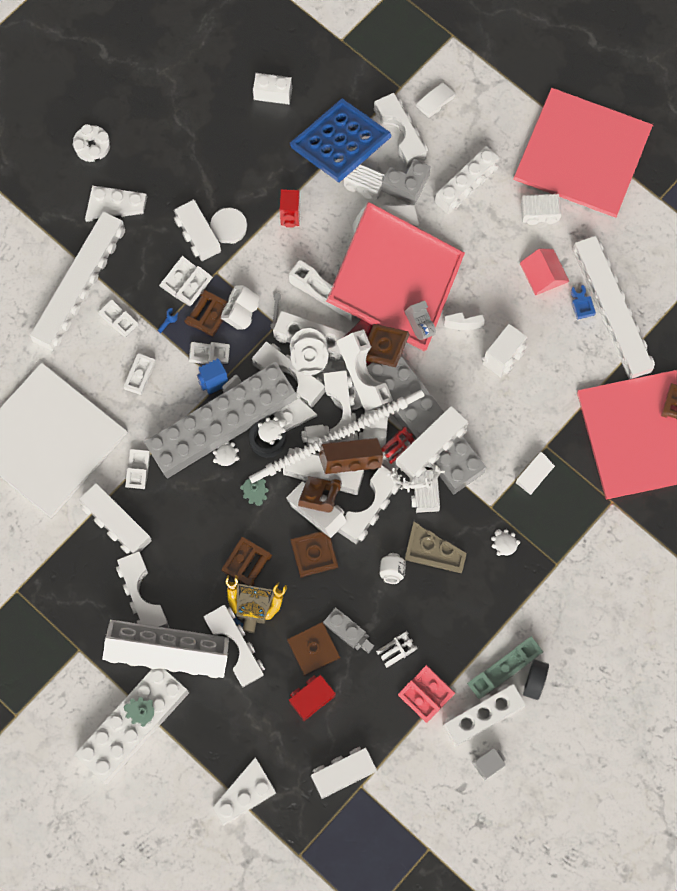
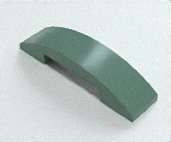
[467,636,543,700]

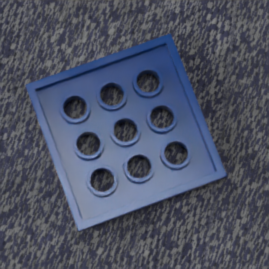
[290,99,392,183]

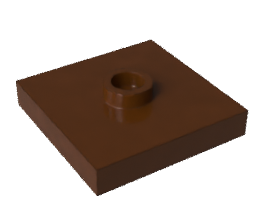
[366,324,410,368]
[290,531,338,577]
[287,622,340,676]

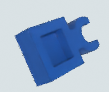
[571,285,596,320]

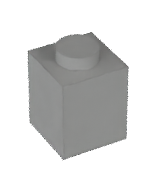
[473,748,506,780]

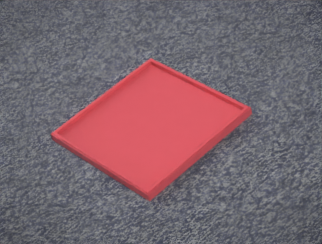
[513,88,653,218]
[326,202,465,351]
[577,370,677,500]

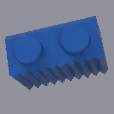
[197,358,228,395]

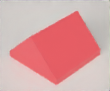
[520,248,569,295]

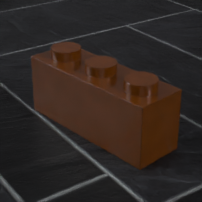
[319,438,384,474]

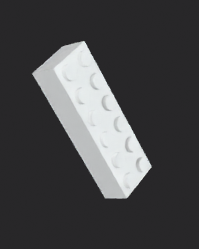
[102,620,229,678]
[74,668,189,784]

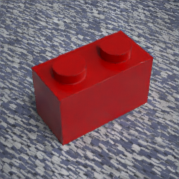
[280,190,300,228]
[289,675,335,721]

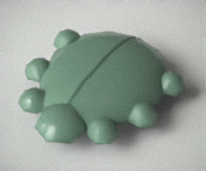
[240,479,269,506]
[124,697,154,727]

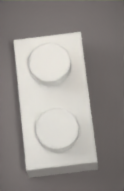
[123,353,156,395]

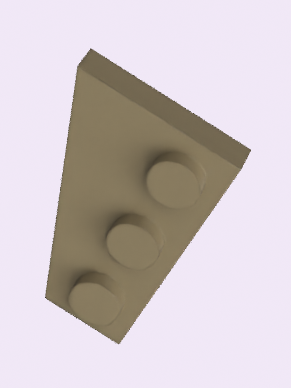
[405,522,467,573]

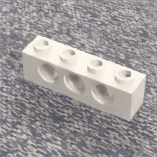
[273,311,347,361]
[443,684,526,747]

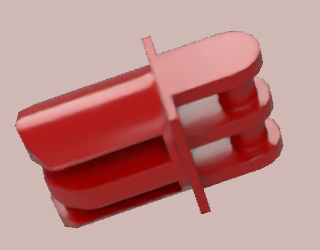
[381,426,415,464]

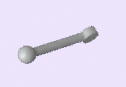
[271,293,281,329]

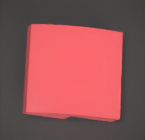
[398,665,456,723]

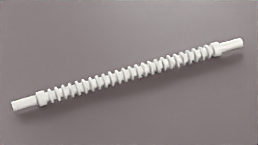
[249,390,424,483]

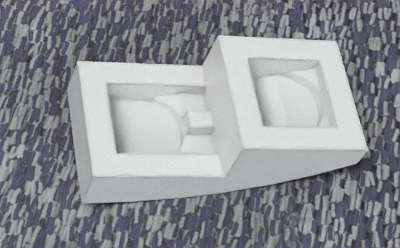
[416,83,456,118]
[98,299,139,338]
[443,312,485,330]
[189,342,230,364]
[125,449,150,489]

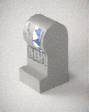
[404,301,436,340]

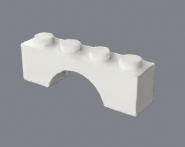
[374,93,428,168]
[289,260,355,321]
[337,330,393,412]
[252,342,325,409]
[324,371,359,442]
[337,465,401,544]
[116,552,169,628]
[204,605,265,688]

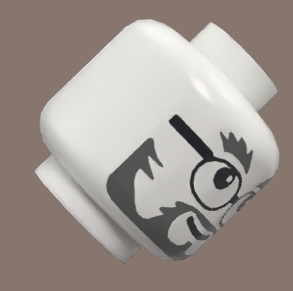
[379,553,406,584]

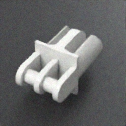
[376,632,418,668]

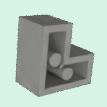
[381,159,431,205]

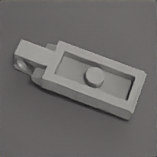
[323,607,374,653]

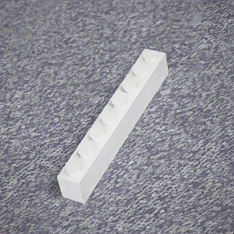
[30,212,125,351]
[572,236,655,380]

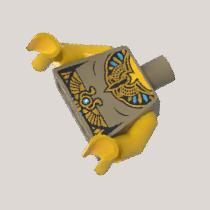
[226,575,287,633]

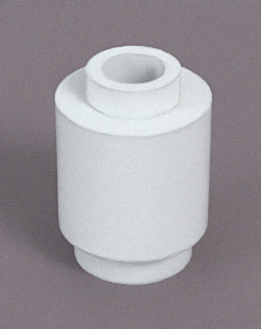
[301,424,330,446]

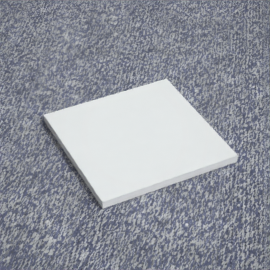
[0,363,128,519]

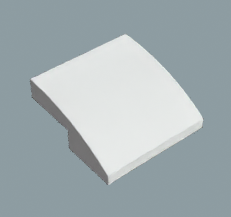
[159,256,213,306]

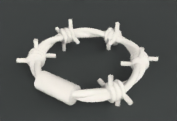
[386,463,445,492]

